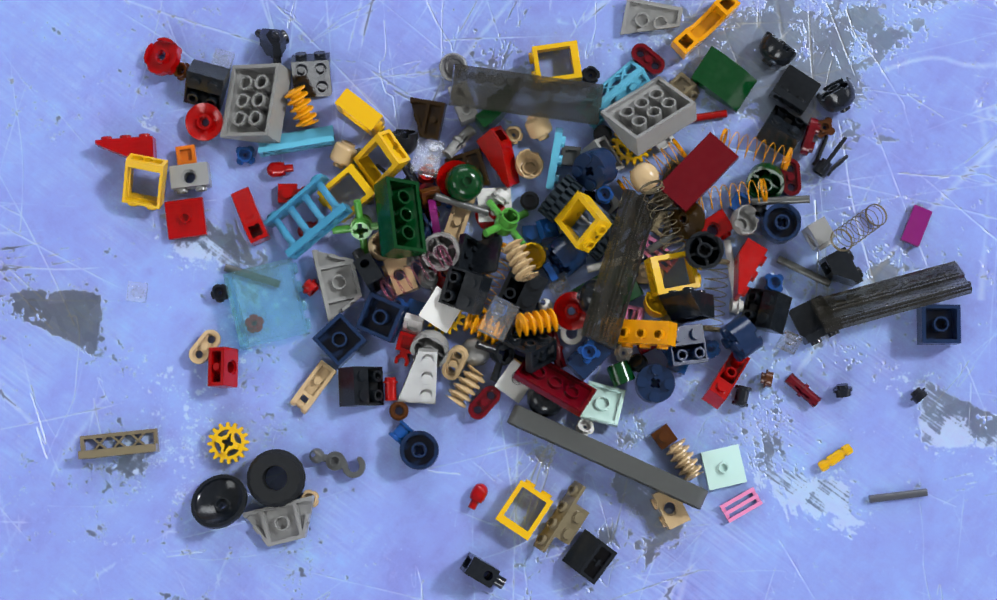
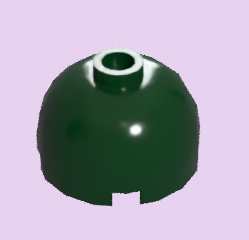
[746,163,785,198]
[445,164,483,202]

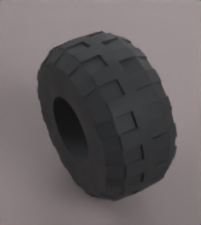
[247,449,306,508]

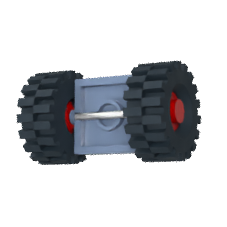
[537,174,628,261]

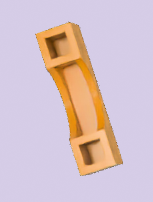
[671,0,741,60]

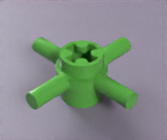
[332,199,379,254]
[483,199,529,245]

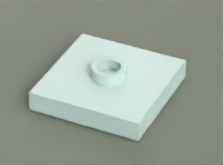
[580,381,626,427]
[700,444,747,491]

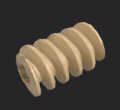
[502,239,539,282]
[446,364,485,408]
[666,438,704,481]

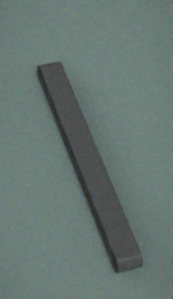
[507,404,708,510]

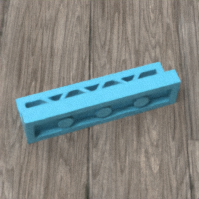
[574,59,651,129]
[258,125,336,157]

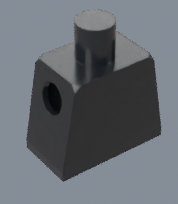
[352,248,389,293]
[460,552,506,589]

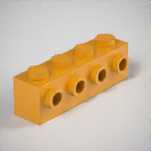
[598,318,678,350]

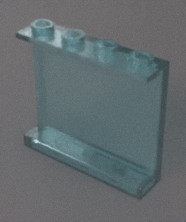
[223,258,312,350]

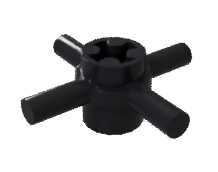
[475,325,525,382]

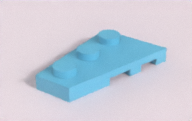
[546,127,566,189]

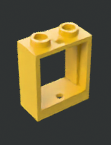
[528,40,582,88]
[335,88,385,137]
[353,129,411,189]
[122,153,168,210]
[317,163,375,223]
[554,191,612,253]
[644,251,701,298]
[495,479,553,541]

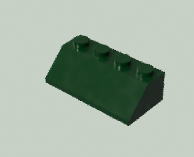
[374,176,427,259]

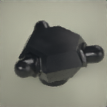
[255,28,289,63]

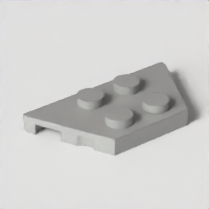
[312,250,362,323]
[242,495,315,547]

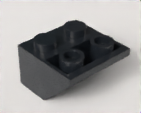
[184,59,230,111]
[756,105,808,156]
[818,247,863,287]
[438,265,493,315]
[497,268,548,313]
[659,287,715,324]
[741,288,792,335]
[338,366,384,407]
[562,529,617,585]

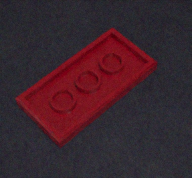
[659,132,739,213]
[513,359,597,418]

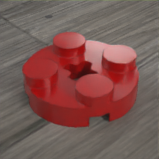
[144,37,182,76]

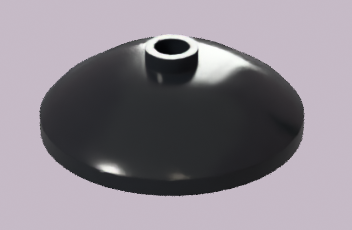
[191,474,247,529]

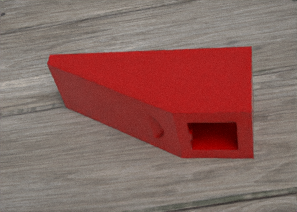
[476,125,520,188]
[95,133,157,158]
[231,187,271,246]
[733,238,768,301]
[701,352,750,409]

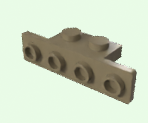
[533,481,589,553]

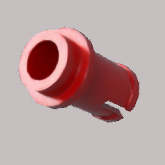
[383,377,398,401]

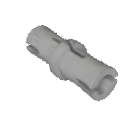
[442,125,476,159]

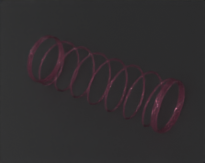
[380,245,453,301]

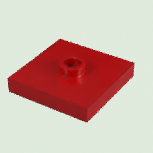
[164,197,208,240]

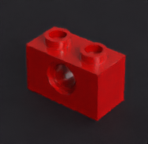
[702,209,733,241]
[208,347,238,388]

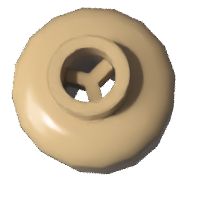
[525,112,552,141]
[329,139,357,169]

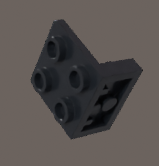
[769,65,821,116]
[503,330,557,374]

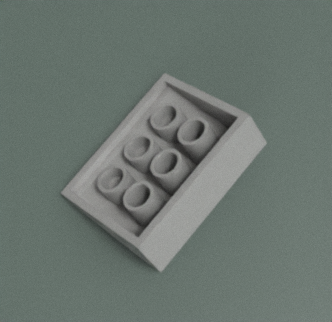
[220,63,292,143]
[600,76,697,156]

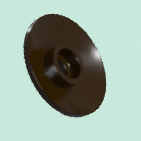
[670,203,705,239]

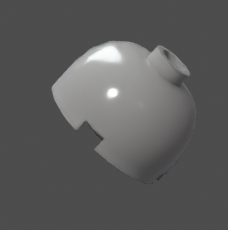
[422,232,460,271]
[410,330,449,368]

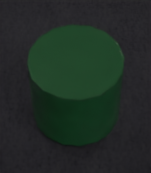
[607,360,635,388]

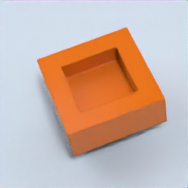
[175,144,197,165]

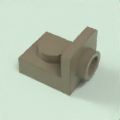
[669,72,700,101]

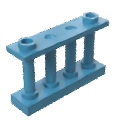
[263,173,353,260]

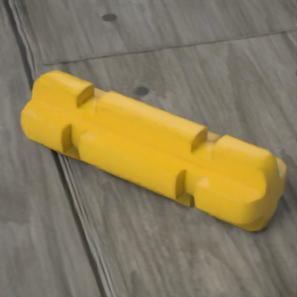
[818,444,853,472]

